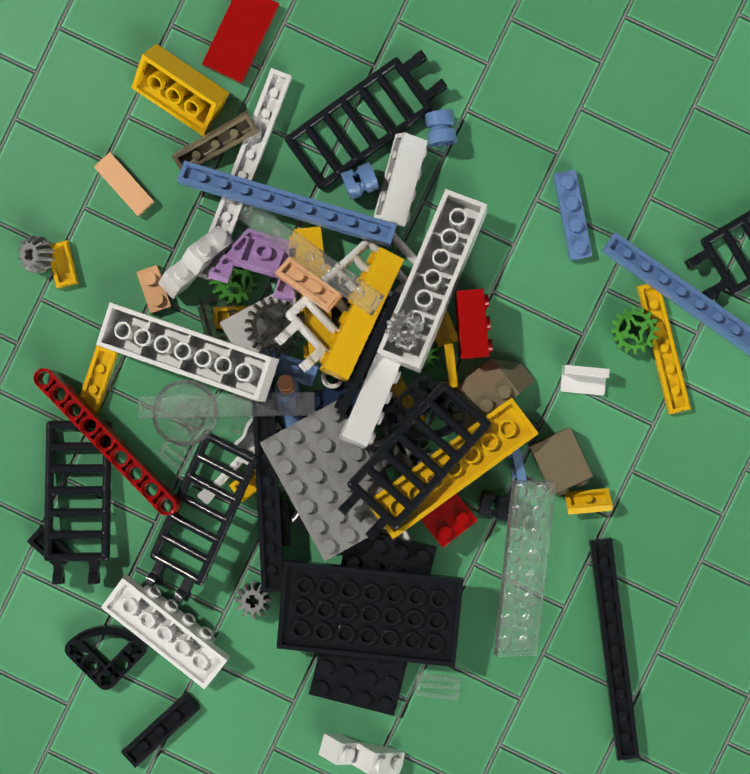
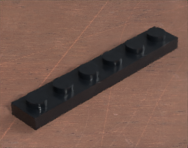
[334,291,401,418]

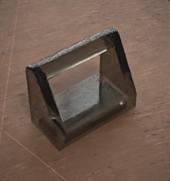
[196,296,237,341]

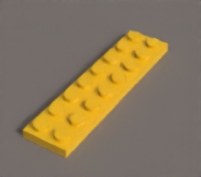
[369,398,539,540]

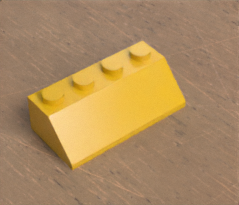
[131,44,229,136]

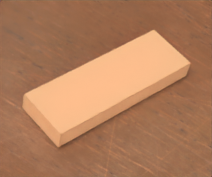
[94,152,155,216]
[275,257,342,313]

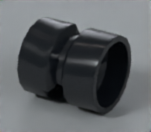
[477,489,514,523]

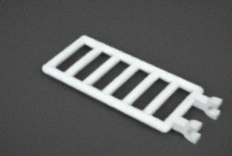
[274,233,417,372]

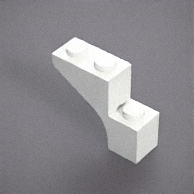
[158,225,234,299]
[318,733,405,774]

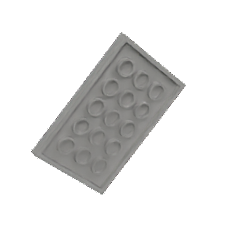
[260,400,384,561]

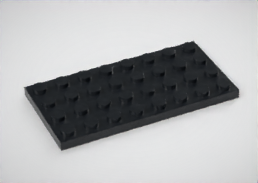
[309,532,437,716]
[276,559,464,667]

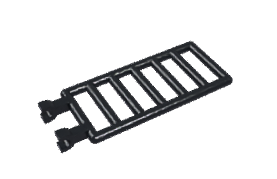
[285,50,447,190]
[684,210,750,298]
[338,381,491,541]
[44,420,112,584]
[145,431,259,603]

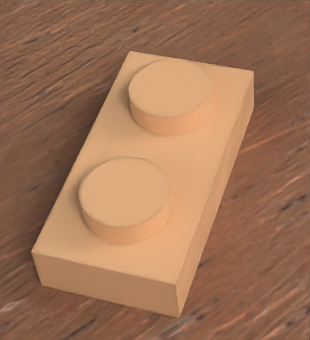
[136,265,172,314]

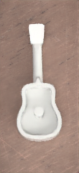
[197,417,283,504]

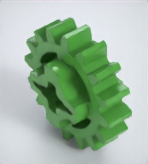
[209,261,257,304]
[610,306,659,354]

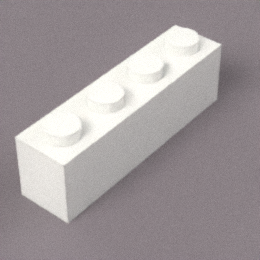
[374,132,428,227]
[338,354,401,449]

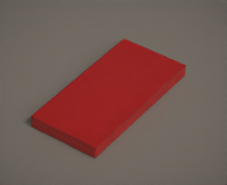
[202,0,280,84]

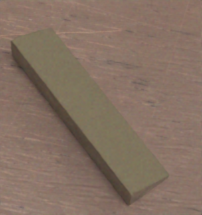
[172,110,259,170]

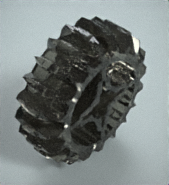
[244,297,305,357]

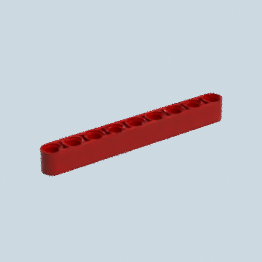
[33,368,181,516]

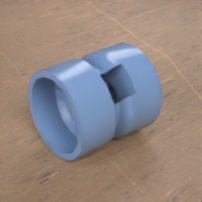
[425,109,457,147]
[340,162,380,200]

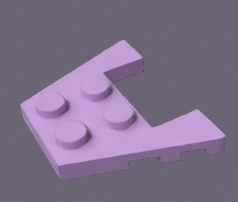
[208,228,295,303]

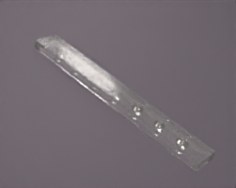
[238,204,384,315]
[138,392,315,419]

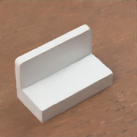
[560,365,610,395]

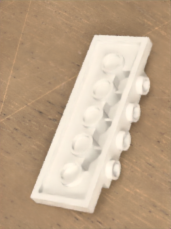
[101,574,230,689]

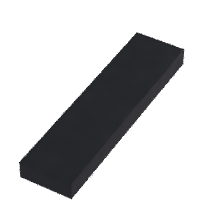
[121,691,201,768]

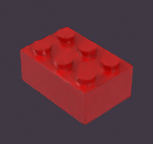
[454,289,493,360]
[421,493,478,548]

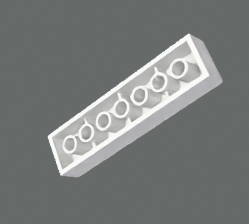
[377,189,487,373]
[96,303,279,402]

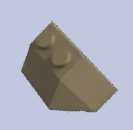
[452,359,535,430]

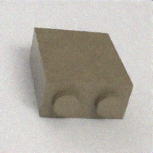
[528,427,593,496]

